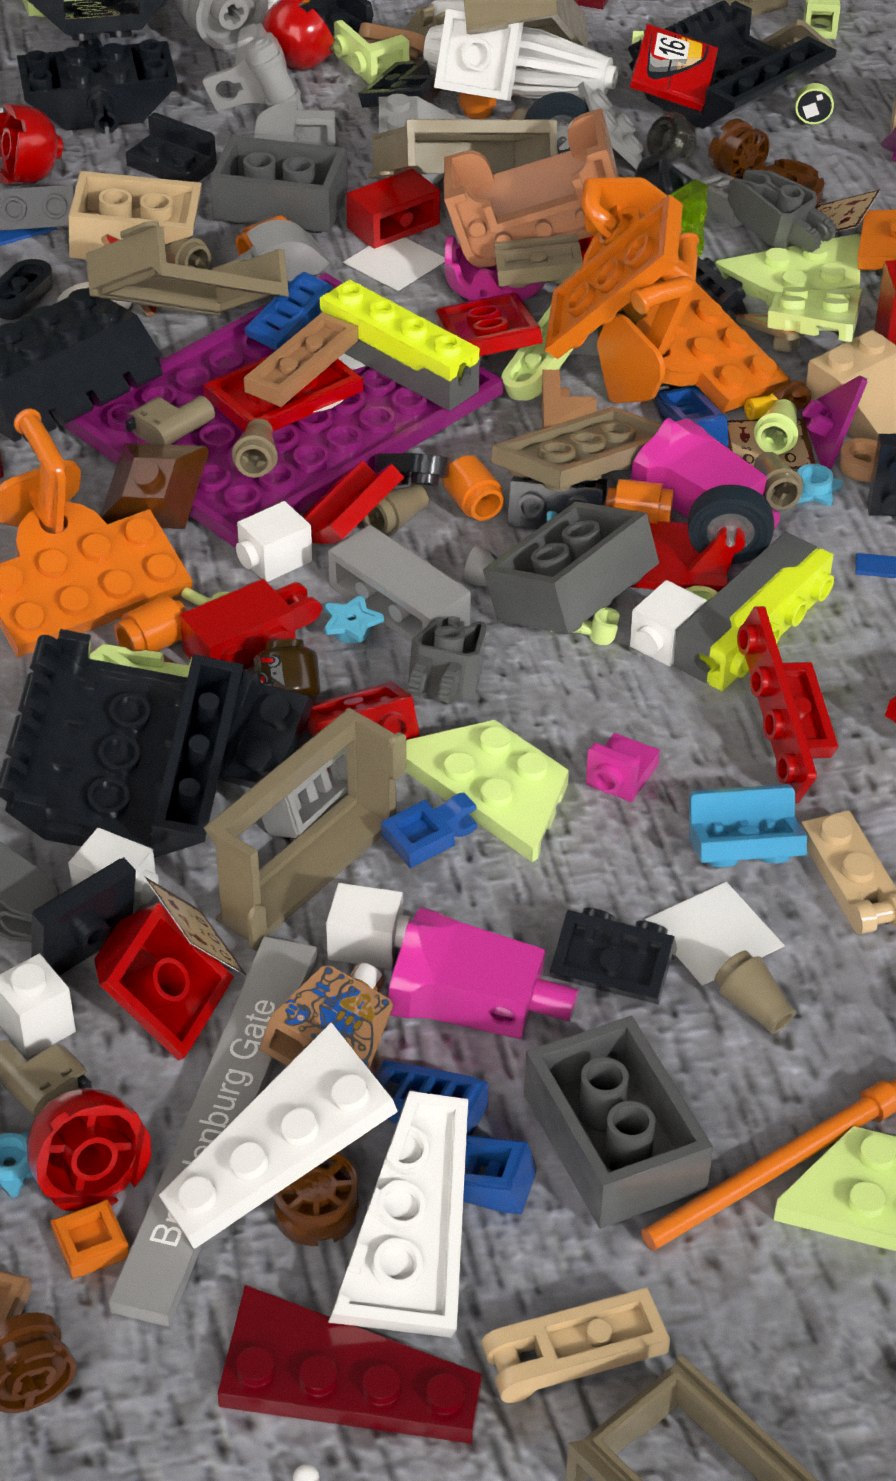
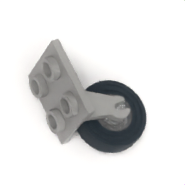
[525,81,644,169]

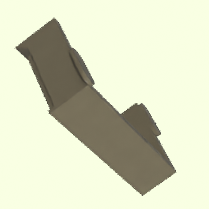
[464,0,588,48]
[368,119,558,178]
[86,221,289,316]
[203,708,406,951]
[566,1354,818,1481]

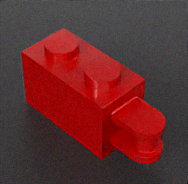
[179,578,322,670]

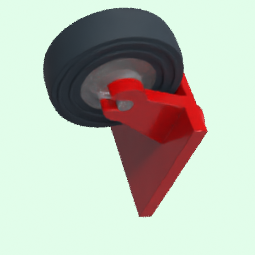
[631,484,774,592]

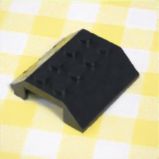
[27,0,166,41]
[628,0,837,129]
[0,287,163,442]
[0,629,244,858]

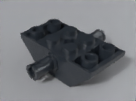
[17,37,177,134]

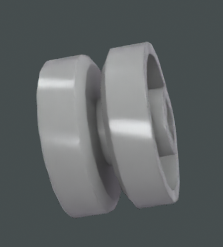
[175,0,268,50]

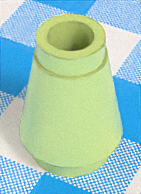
[754,399,798,455]

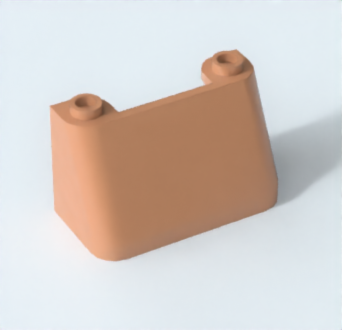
[444,108,619,268]

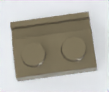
[494,233,583,288]

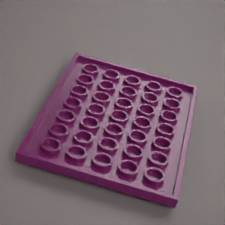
[64,272,503,548]

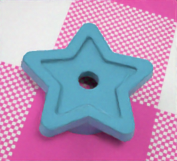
[797,464,843,506]
[324,596,385,643]
[0,1131,34,1198]

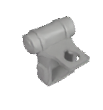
[203,23,303,111]

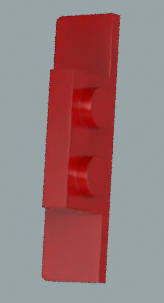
[737,606,839,803]

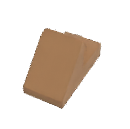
[541,370,597,429]

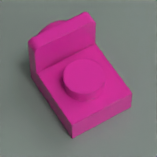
[586,732,660,802]

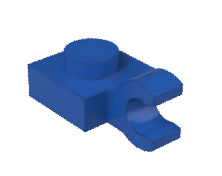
[381,793,478,869]

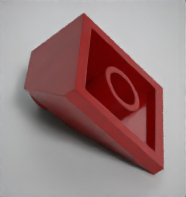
[94,902,234,1061]

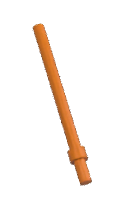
[641,1078,896,1251]

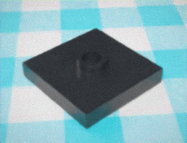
[31,857,136,976]

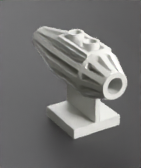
[423,9,618,101]

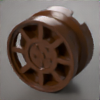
[708,118,770,179]
[274,1153,359,1246]
[0,1312,77,1413]

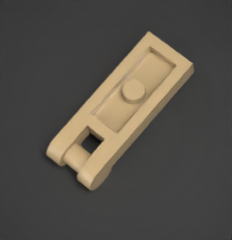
[801,810,896,935]
[481,1287,670,1403]

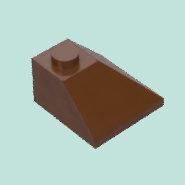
[100,443,209,529]

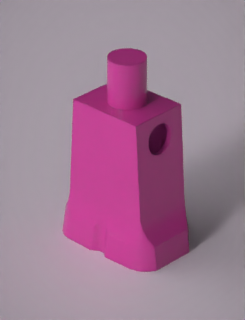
[631,418,780,530]
[388,906,579,1039]

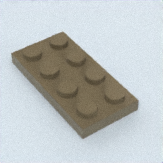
[491,407,662,491]

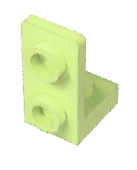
[332,20,410,84]

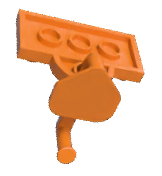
[545,177,699,359]
[597,276,790,413]
[0,408,193,658]

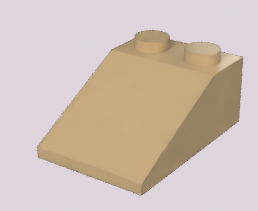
[69,171,202,261]
[806,330,896,441]

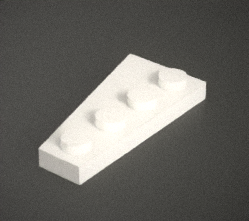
[159,1023,398,1249]
[328,1091,468,1338]

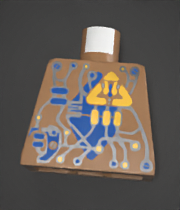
[259,963,394,1069]

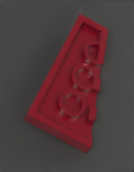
[217,1285,482,1444]

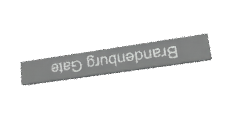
[109,936,317,1327]

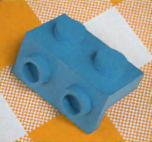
[689,784,807,867]

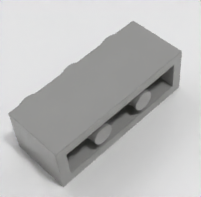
[328,525,471,643]

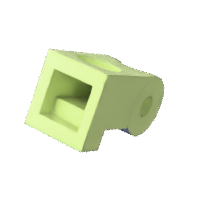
[803,0,840,39]

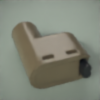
[125,396,215,445]
[0,1040,92,1118]

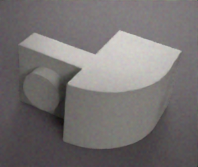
[254,102,336,147]
[236,220,330,282]

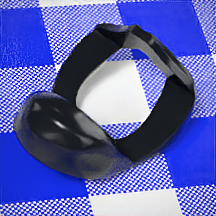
[635,155,702,219]

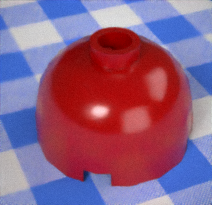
[262,0,334,71]
[0,104,63,185]
[26,1088,151,1212]

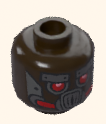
[253,639,320,700]

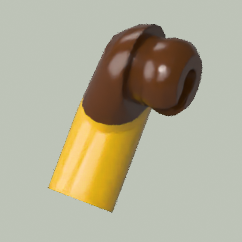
[744,381,812,421]

